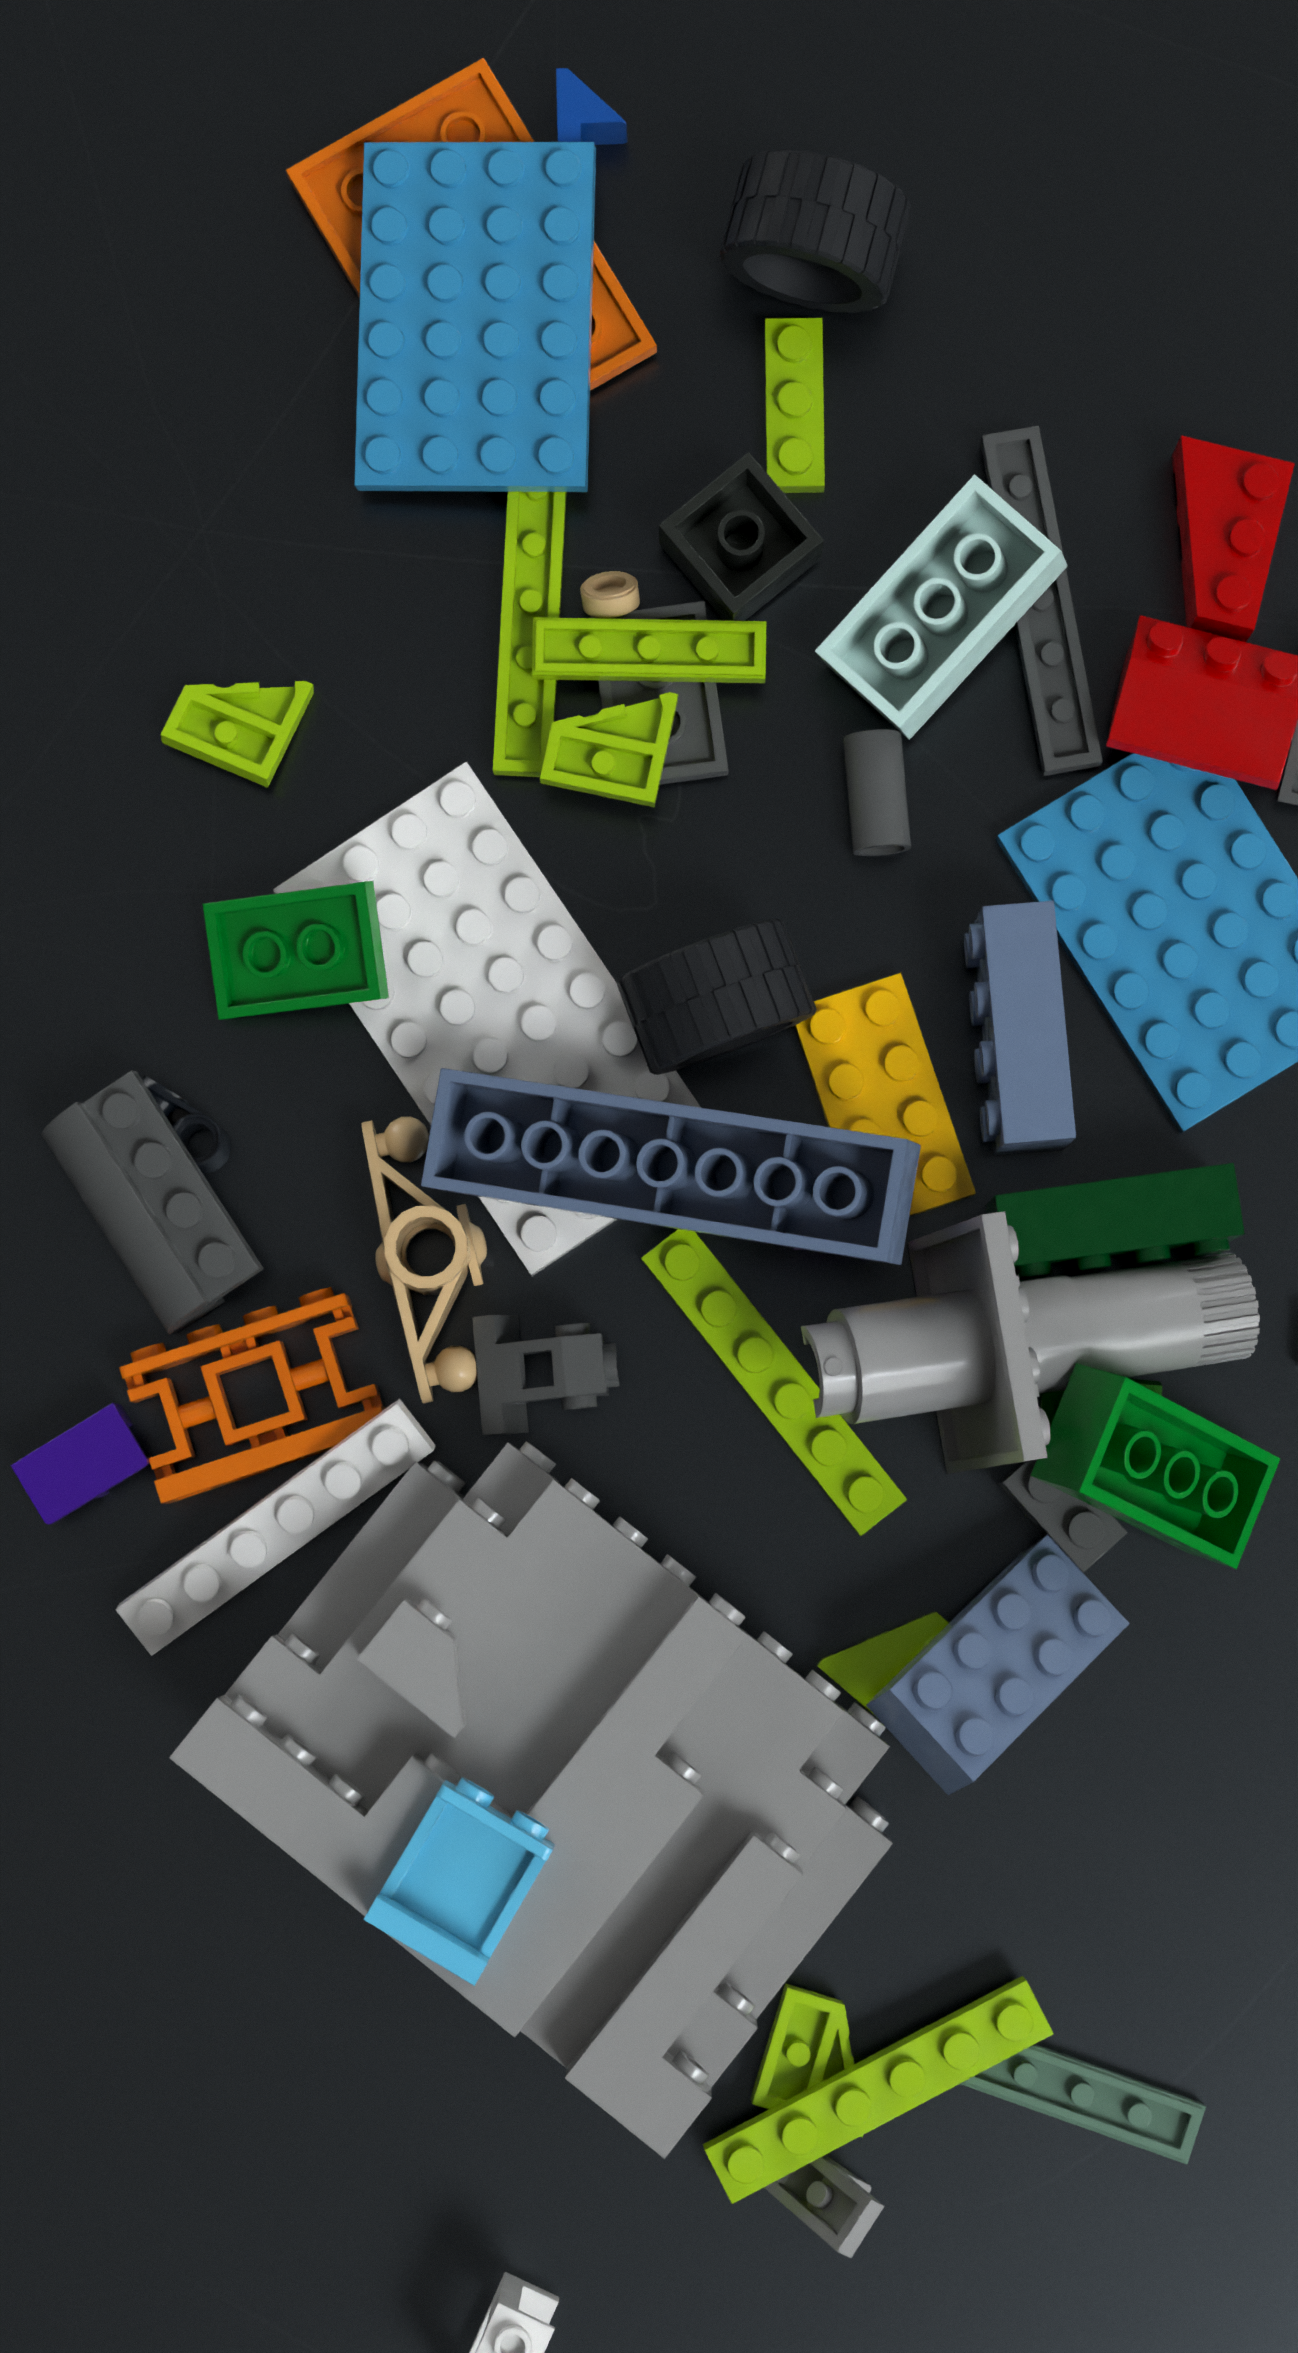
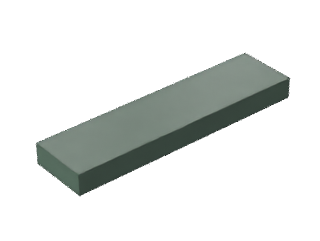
[960,2044,1206,2164]

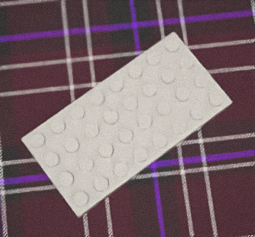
[273,762,701,1276]

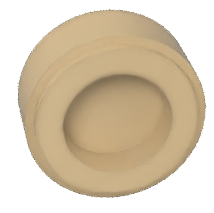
[580,571,640,618]

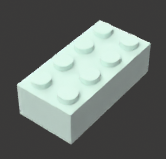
[815,474,1068,740]

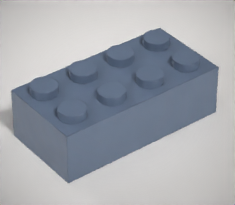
[964,901,1076,1156]
[866,1534,1130,1795]

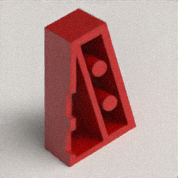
[1172,435,1295,642]

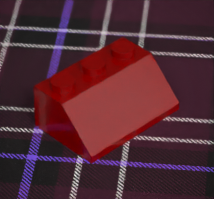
[1106,615,1298,790]

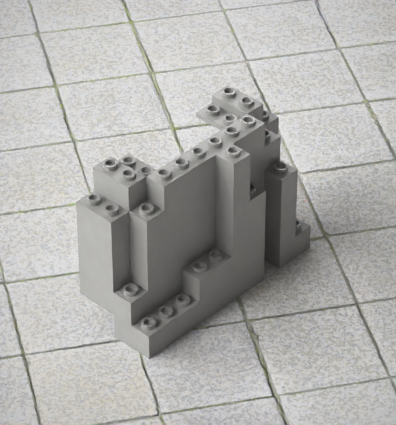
[169,1441,893,2159]

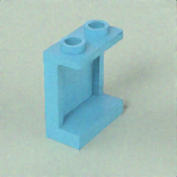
[363,1777,555,1986]

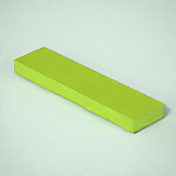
[532,617,766,683]

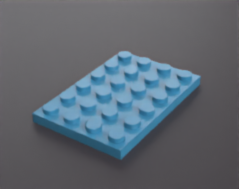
[355,142,596,492]
[995,753,1298,1134]

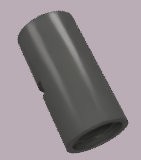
[843,729,911,856]

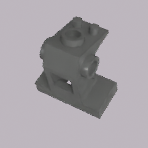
[472,1315,620,1435]

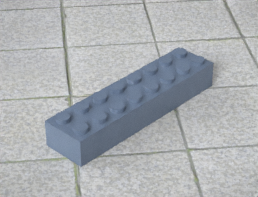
[421,1068,921,1265]

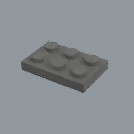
[590,601,729,785]

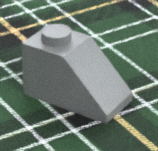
[356,1597,466,1739]

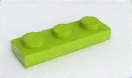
[765,318,825,493]

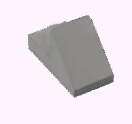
[764,2155,884,2258]

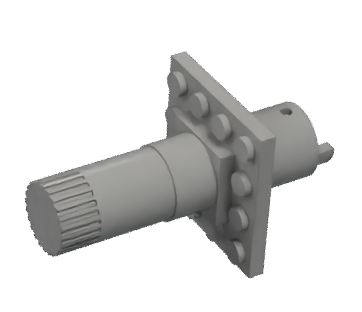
[801,1211,1260,1474]

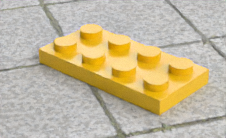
[794,973,976,1217]

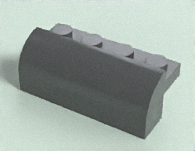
[41,1070,264,1334]

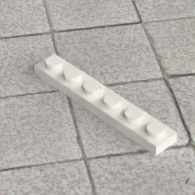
[115,1398,436,1656]

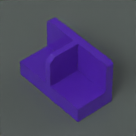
[10,1403,149,1524]

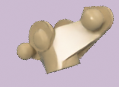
[361,1116,487,1404]

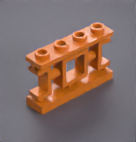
[119,1287,386,1504]

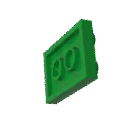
[203,881,389,1020]

